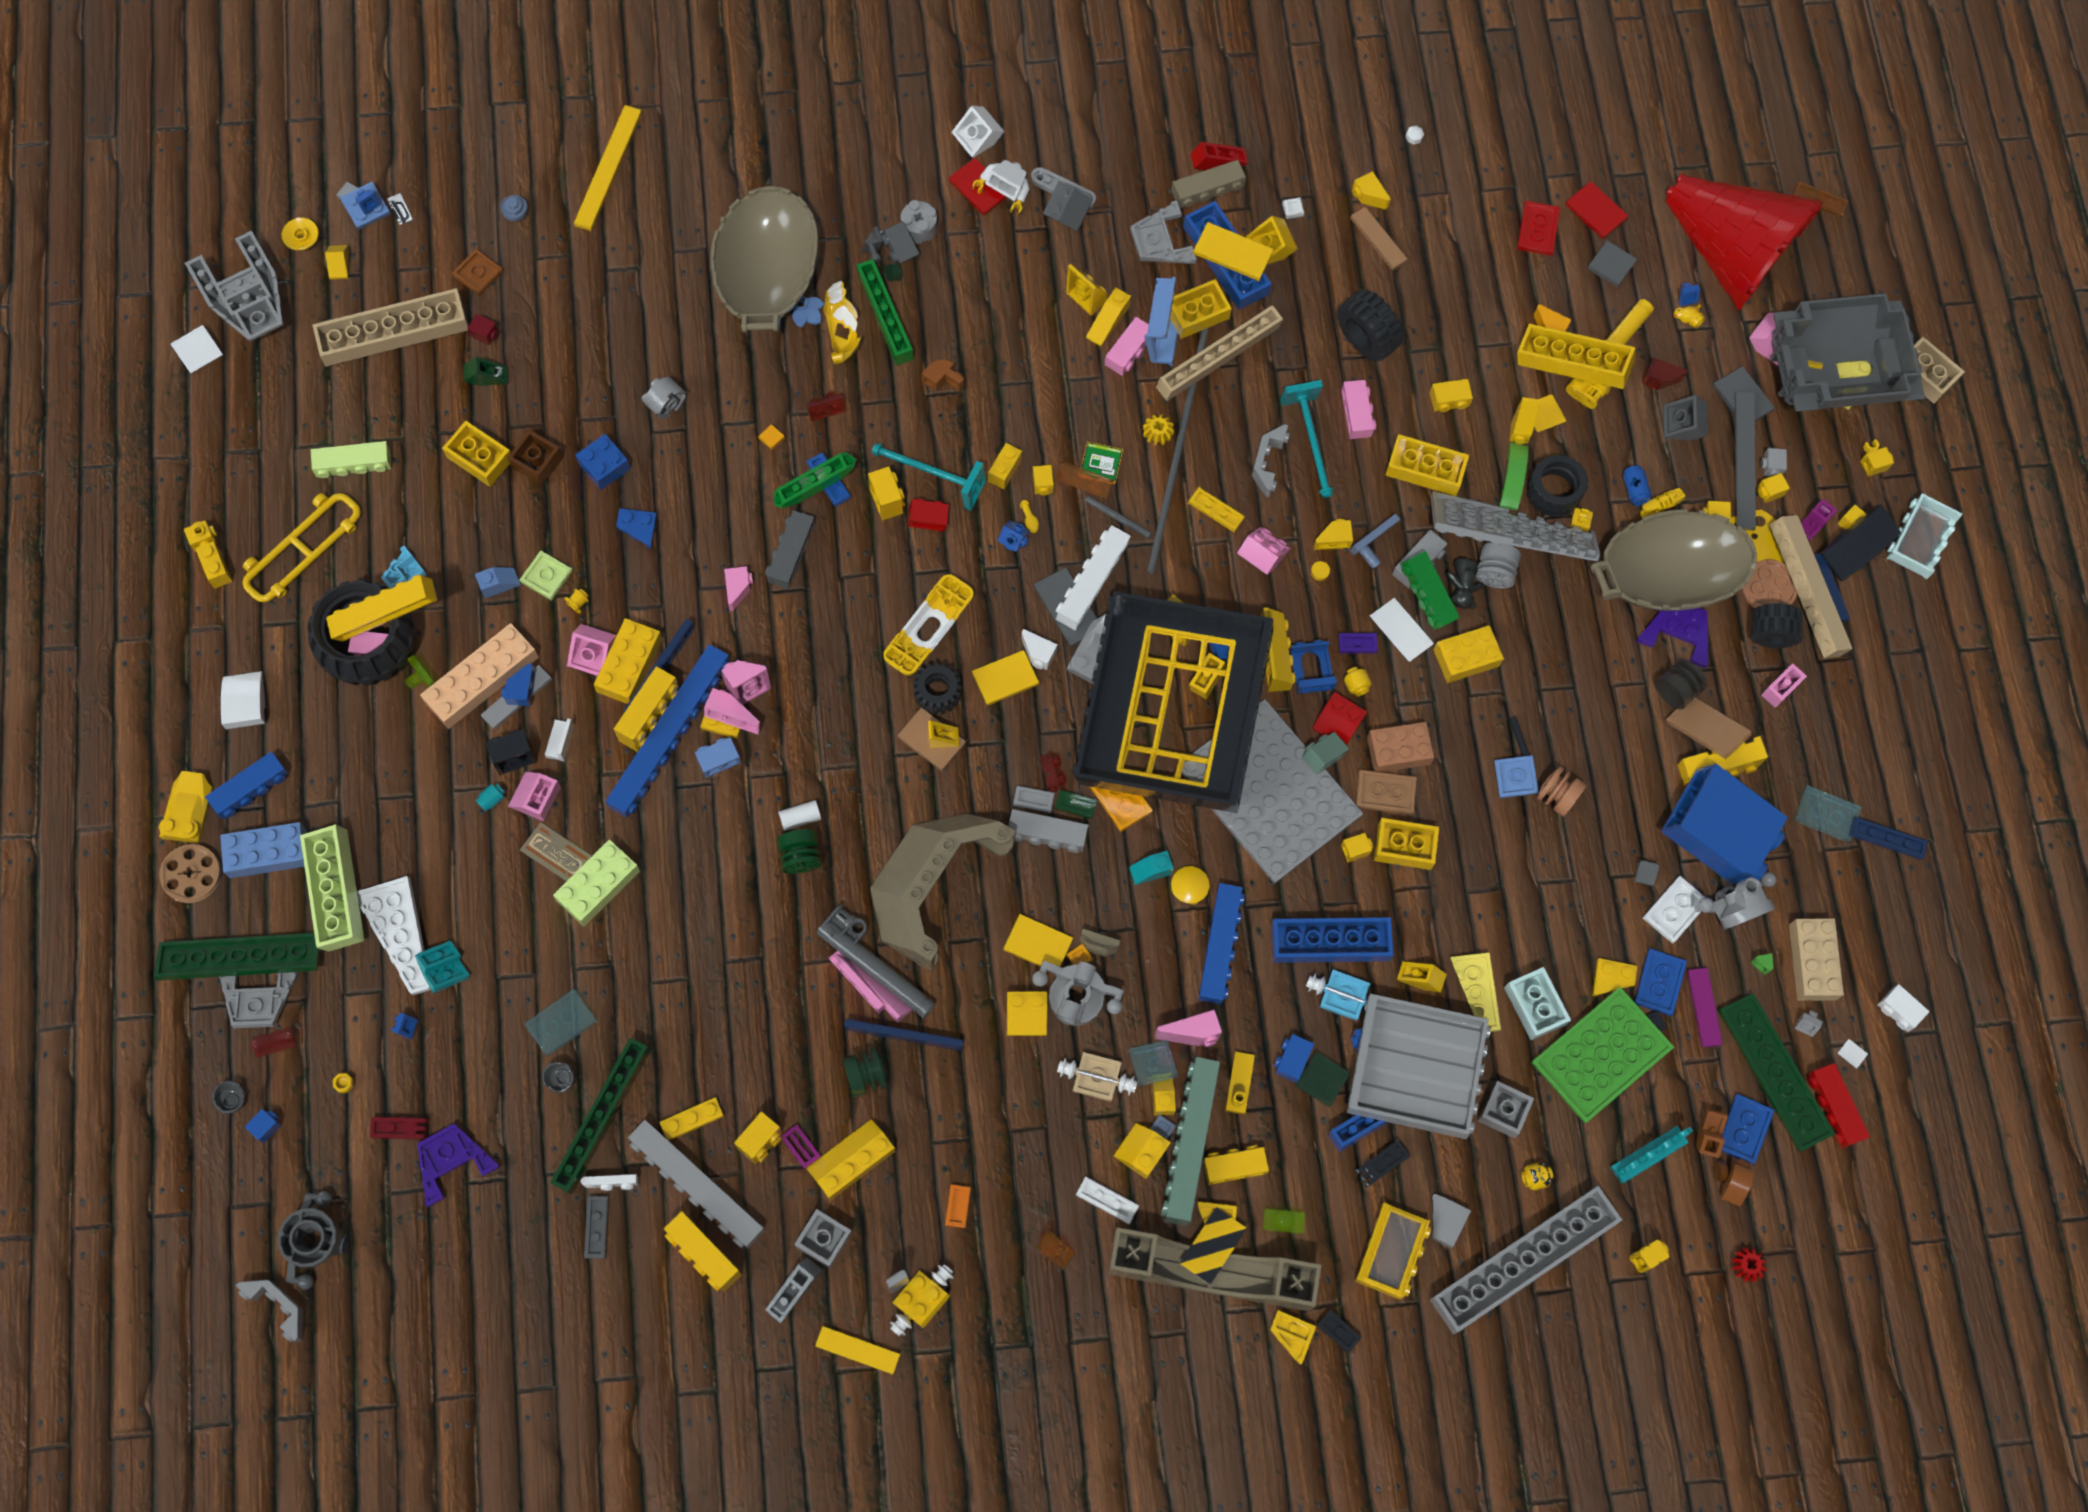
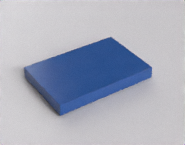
[1634,949,1687,1017]
[1721,1093,1774,1165]

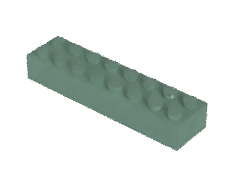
[1161,1057,1220,1226]

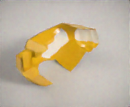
[823,281,861,365]

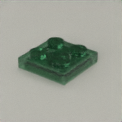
[1295,1052,1350,1108]

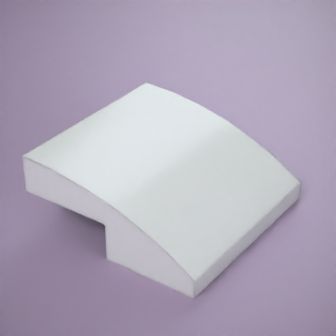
[171,325,223,375]

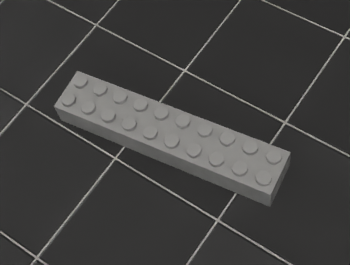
[1429,1186,1622,1335]

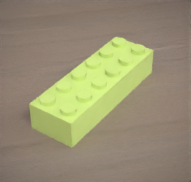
[300,824,364,952]

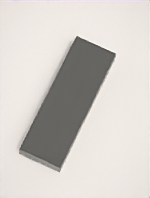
[584,1196,609,1259]

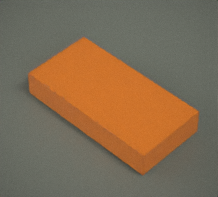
[945,1184,971,1228]

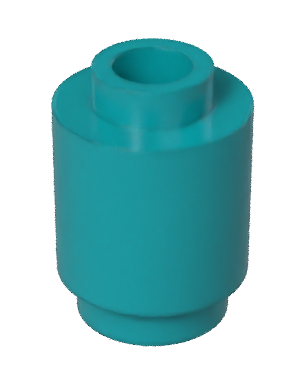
[475,783,505,812]

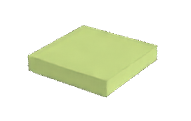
[519,551,573,601]

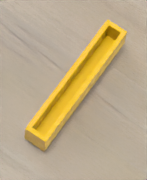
[326,575,437,641]

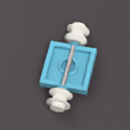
[1306,970,1370,1021]

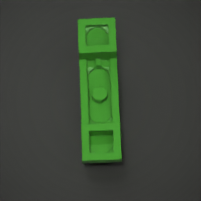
[1499,442,1528,511]

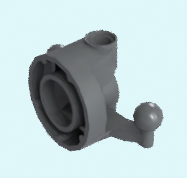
[278,1191,348,1290]

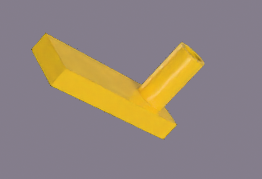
[1225,1051,1255,1115]

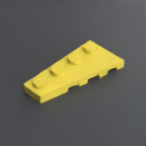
[1450,953,1501,1032]

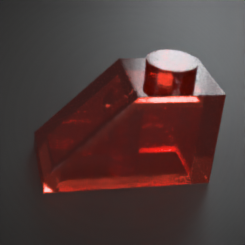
[1642,357,1688,390]

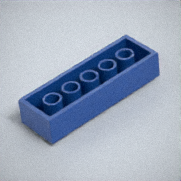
[1183,201,1272,310]
[1271,918,1393,963]

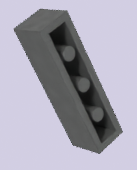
[765,510,815,589]

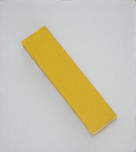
[815,1326,900,1375]

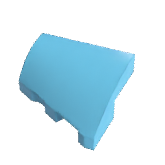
[381,546,427,589]

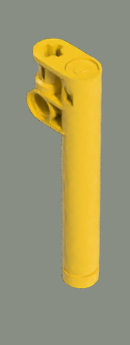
[1566,299,1654,409]

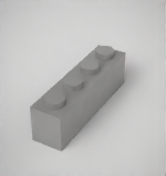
[1008,809,1088,853]

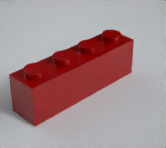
[1807,1063,1870,1149]

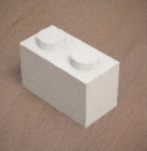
[1877,984,1930,1032]

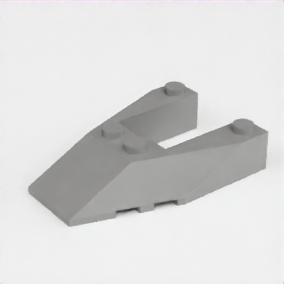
[185,231,283,341]

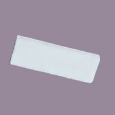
[1076,1177,1139,1224]

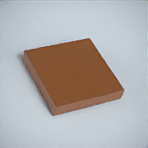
[452,249,504,297]

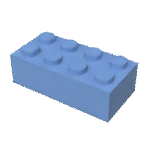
[220,822,306,878]

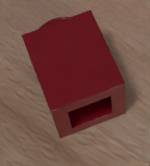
[467,314,499,346]

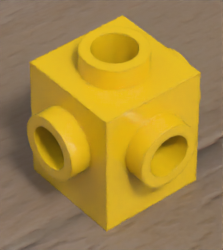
[184,521,217,552]

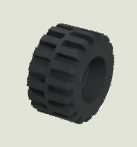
[913,662,961,715]

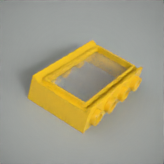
[1354,1203,1431,1300]

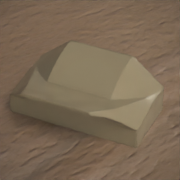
[1080,929,1120,957]

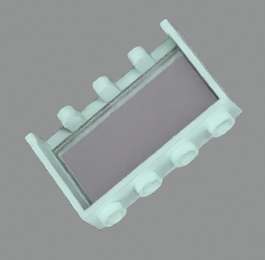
[1887,493,1962,580]

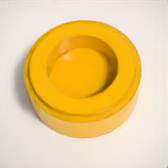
[1311,561,1330,581]

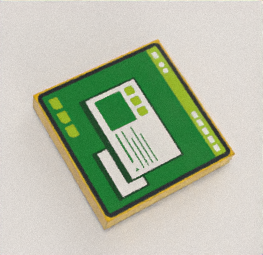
[1079,442,1123,484]

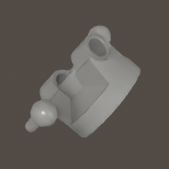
[1694,872,1776,930]
[1032,961,1124,1026]

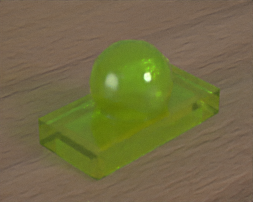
[1263,1209,1305,1234]

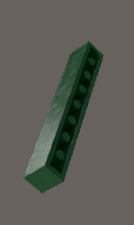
[550,1038,650,1195]

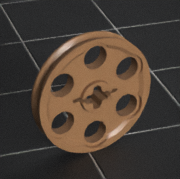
[159,844,222,903]

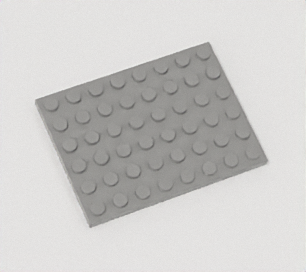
[1176,699,1363,884]

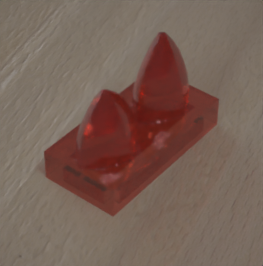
[806,391,846,422]

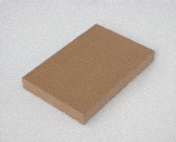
[897,707,966,772]
[1356,770,1417,815]

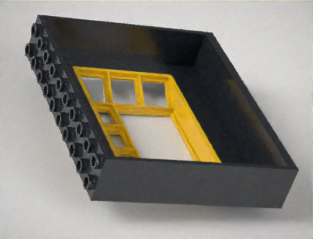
[1073,592,1274,814]

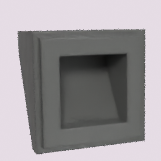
[1634,860,1659,886]

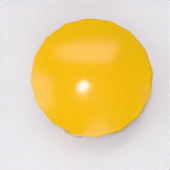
[1171,866,1210,905]

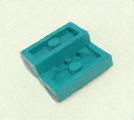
[415,941,470,993]

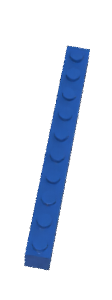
[605,644,730,818]

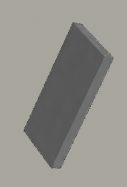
[1033,568,1097,648]

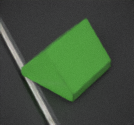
[1750,954,1773,975]

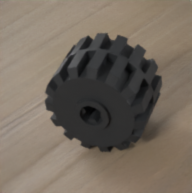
[1751,603,1803,648]

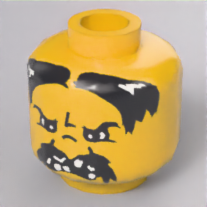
[1521,1162,1553,1191]

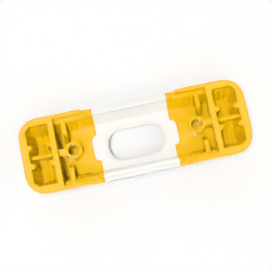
[883,574,973,675]

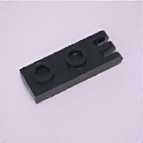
[1355,1140,1410,1188]

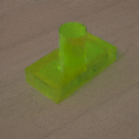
[404,655,434,689]

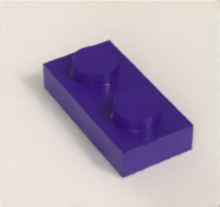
[1338,633,1378,654]

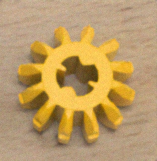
[1143,414,1174,446]

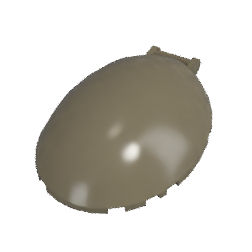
[711,186,818,333]
[1590,509,1757,612]

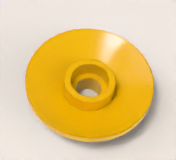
[282,218,319,251]

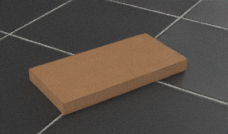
[1666,695,1752,759]

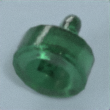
[885,263,903,281]

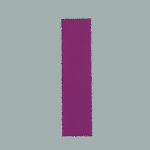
[1687,968,1723,1048]

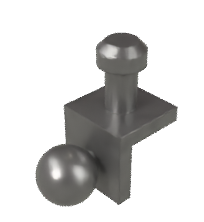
[861,227,884,263]

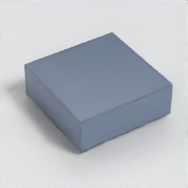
[1150,1115,1176,1140]

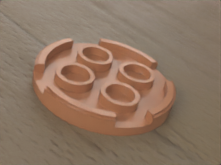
[1742,559,1798,608]

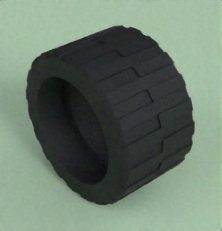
[1527,454,1588,517]

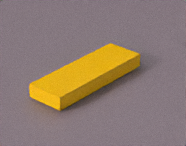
[1188,487,1245,533]

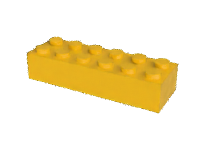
[1517,324,1636,389]

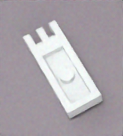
[581,1175,639,1191]

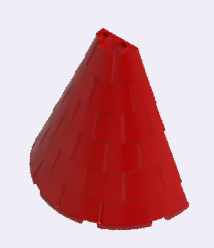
[1665,173,1824,310]

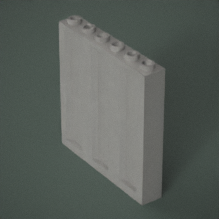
[1347,994,1491,1139]

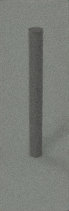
[1085,495,1152,539]

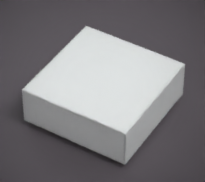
[1282,198,1304,219]

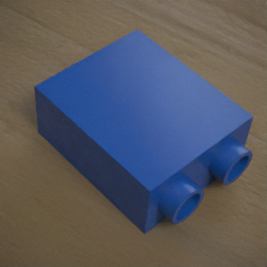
[1661,764,1788,885]

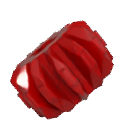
[1731,1247,1767,1283]

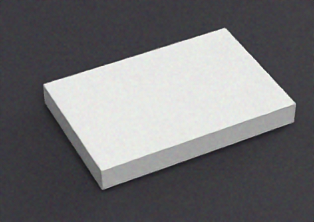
[1643,876,1706,944]

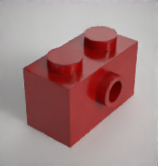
[907,498,949,532]

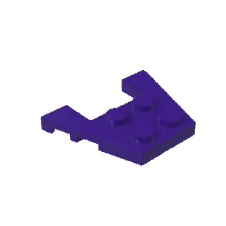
[1636,608,1708,668]
[417,1124,500,1208]

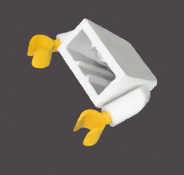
[973,160,1029,216]

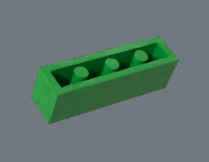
[1400,551,1459,629]

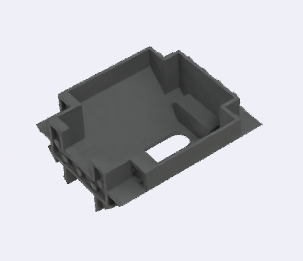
[1770,294,1926,411]

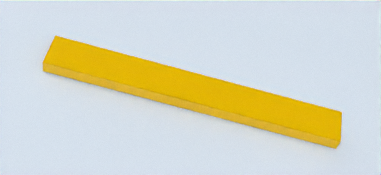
[574,105,642,231]

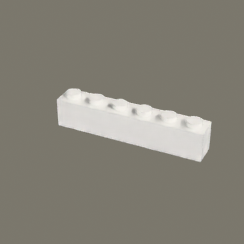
[1055,525,1131,631]

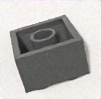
[1043,181,1093,232]
[1664,395,1708,440]

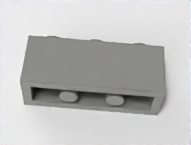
[1392,530,1448,588]

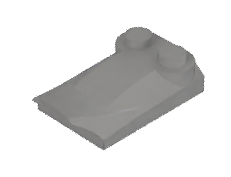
[1066,614,1107,685]

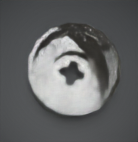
[1655,659,1708,710]

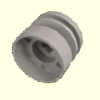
[1476,542,1521,589]

